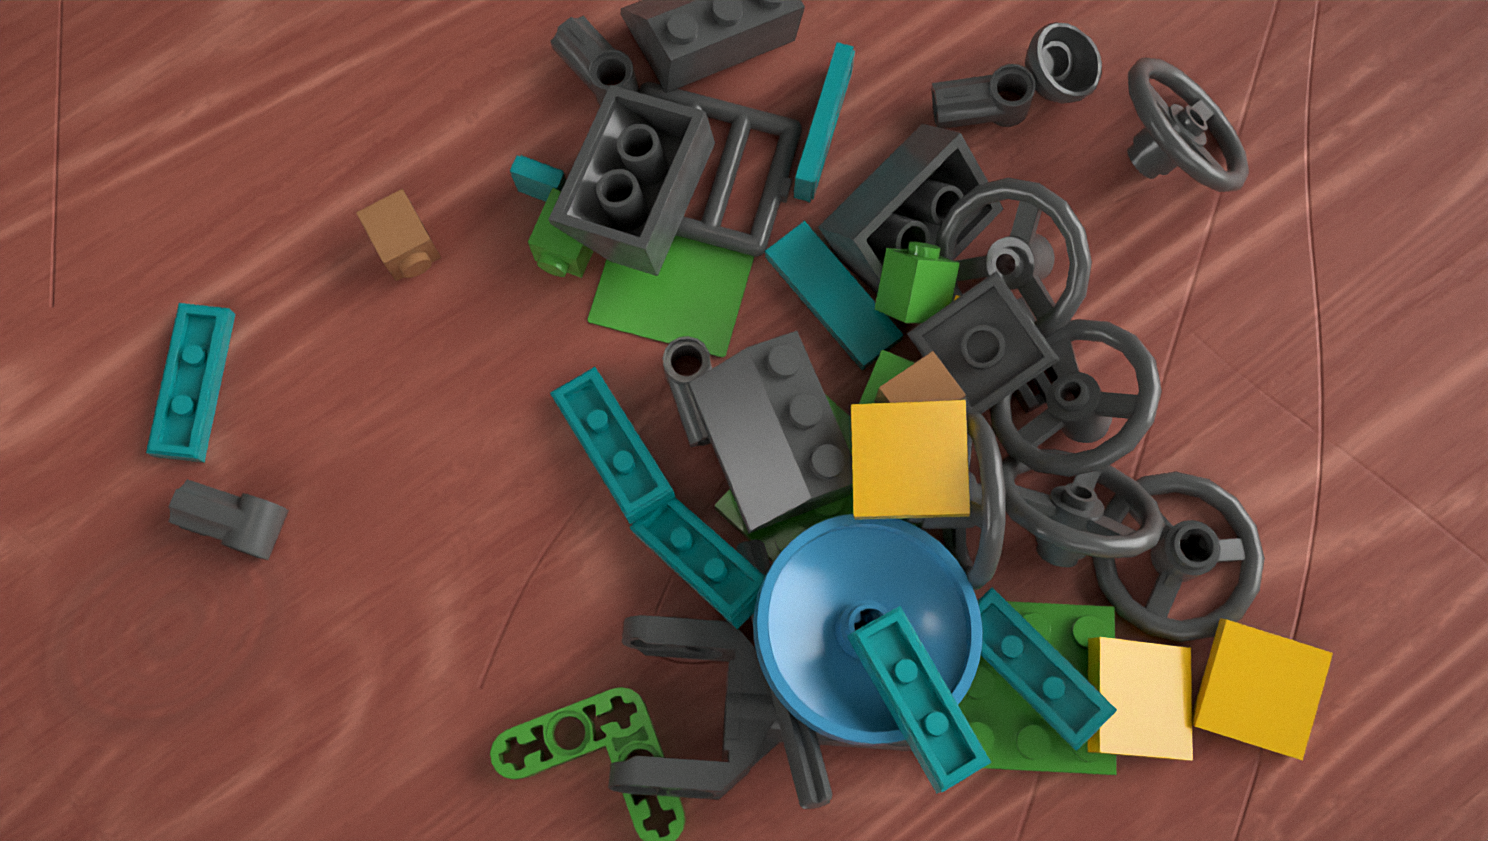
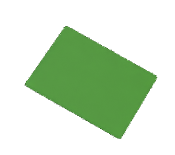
[588,235,754,358]

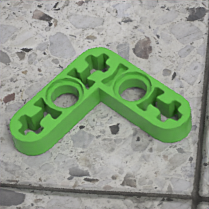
[490,687,686,841]

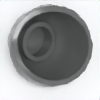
[1025,22,1102,104]

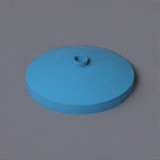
[753,514,982,746]

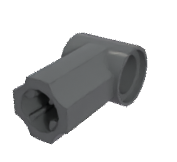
[550,16,639,106]
[931,64,1036,129]
[663,336,712,448]
[169,479,289,561]

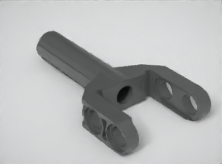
[608,615,912,800]

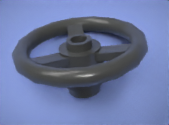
[1127,57,1249,192]
[935,178,1092,339]
[990,319,1162,477]
[903,412,1006,590]
[1002,449,1165,568]
[1092,471,1265,642]

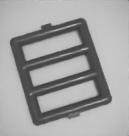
[638,81,802,257]

